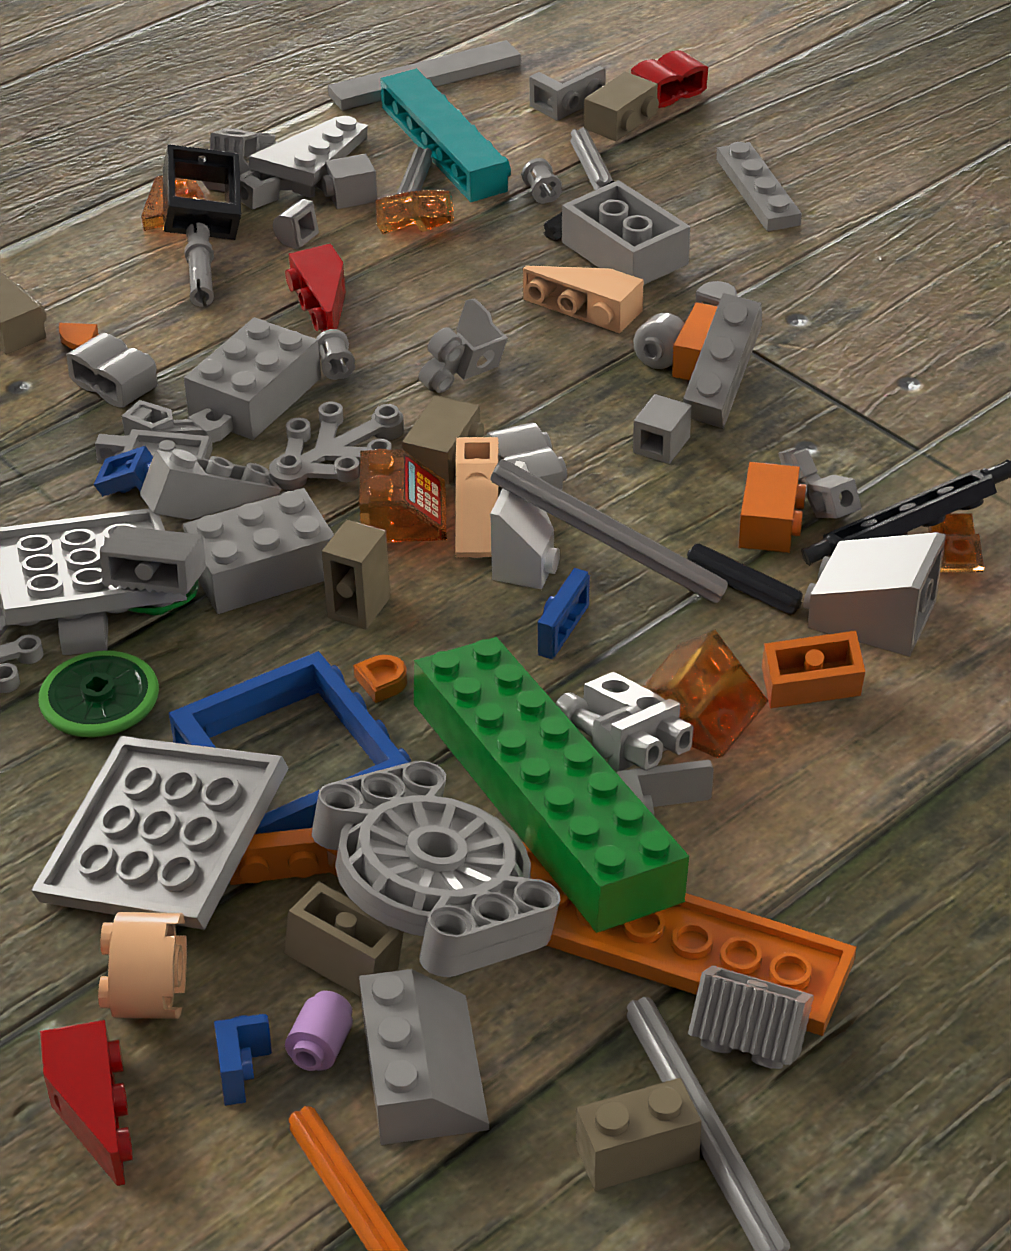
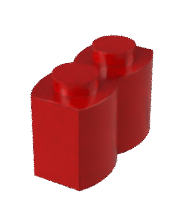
[631,50,708,108]

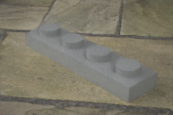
[716,142,802,232]

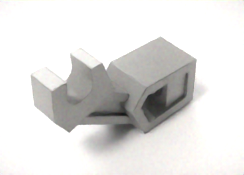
[240,170,323,210]
[122,400,233,443]
[778,448,862,519]

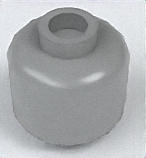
[633,313,685,369]

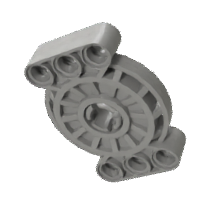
[312,761,560,977]

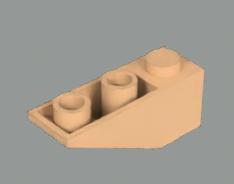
[523,266,644,334]
[455,437,499,558]

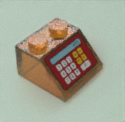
[359,449,447,542]

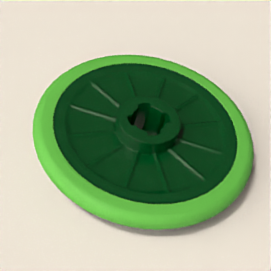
[39,651,159,737]

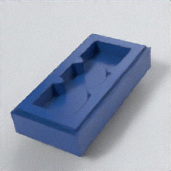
[538,568,590,659]

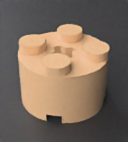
[98,912,187,1019]

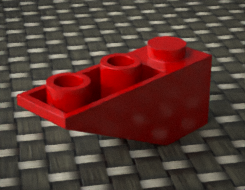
[285,243,346,332]
[40,1020,133,1186]

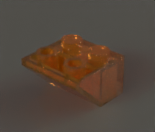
[642,629,769,758]

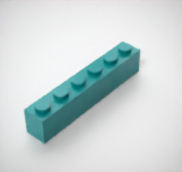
[380,68,511,203]

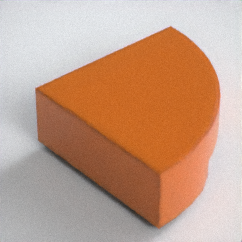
[59,323,99,350]

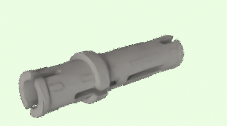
[184,223,214,307]

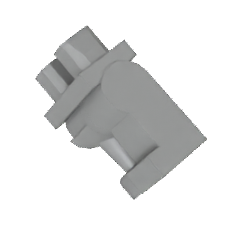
[555,672,693,771]

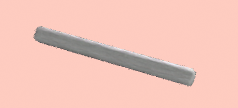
[490,459,728,603]
[627,996,790,1251]

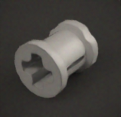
[521,158,562,204]
[316,329,355,380]

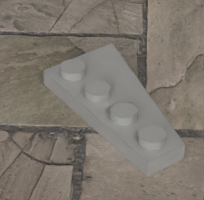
[248,116,368,186]

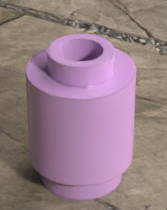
[285,991,353,1071]

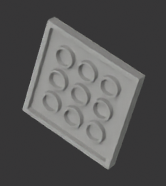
[0,508,187,626]
[31,736,289,930]

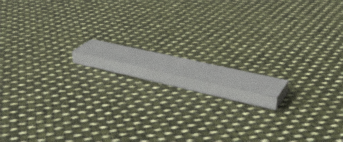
[328,40,521,111]

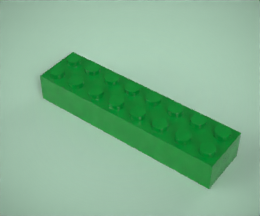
[414,637,689,933]

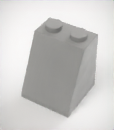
[803,532,946,657]

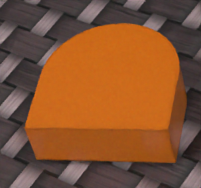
[353,655,407,703]

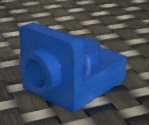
[94,446,153,497]
[214,1014,272,1106]

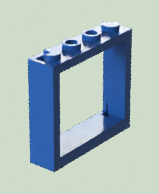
[169,651,411,834]

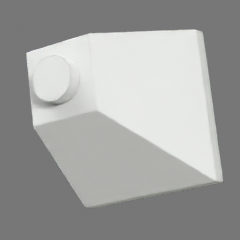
[490,461,560,590]

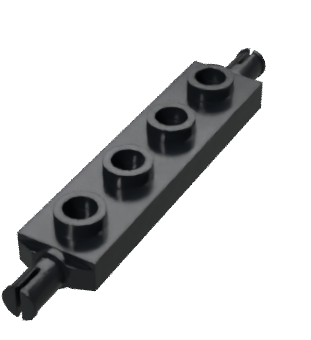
[801,459,1011,566]

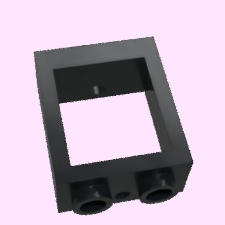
[163,144,241,240]

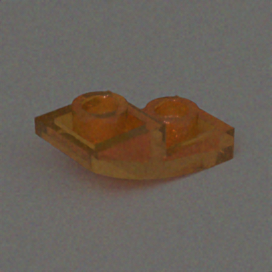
[375,190,454,234]
[928,513,984,572]

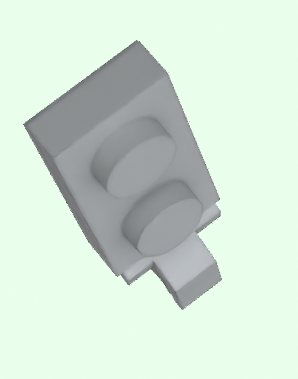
[95,429,213,464]

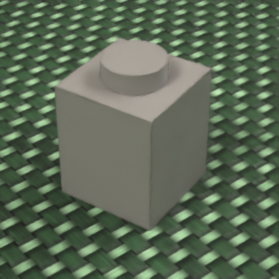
[321,153,378,209]
[633,394,692,464]

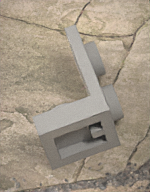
[529,66,606,121]
[617,760,714,815]

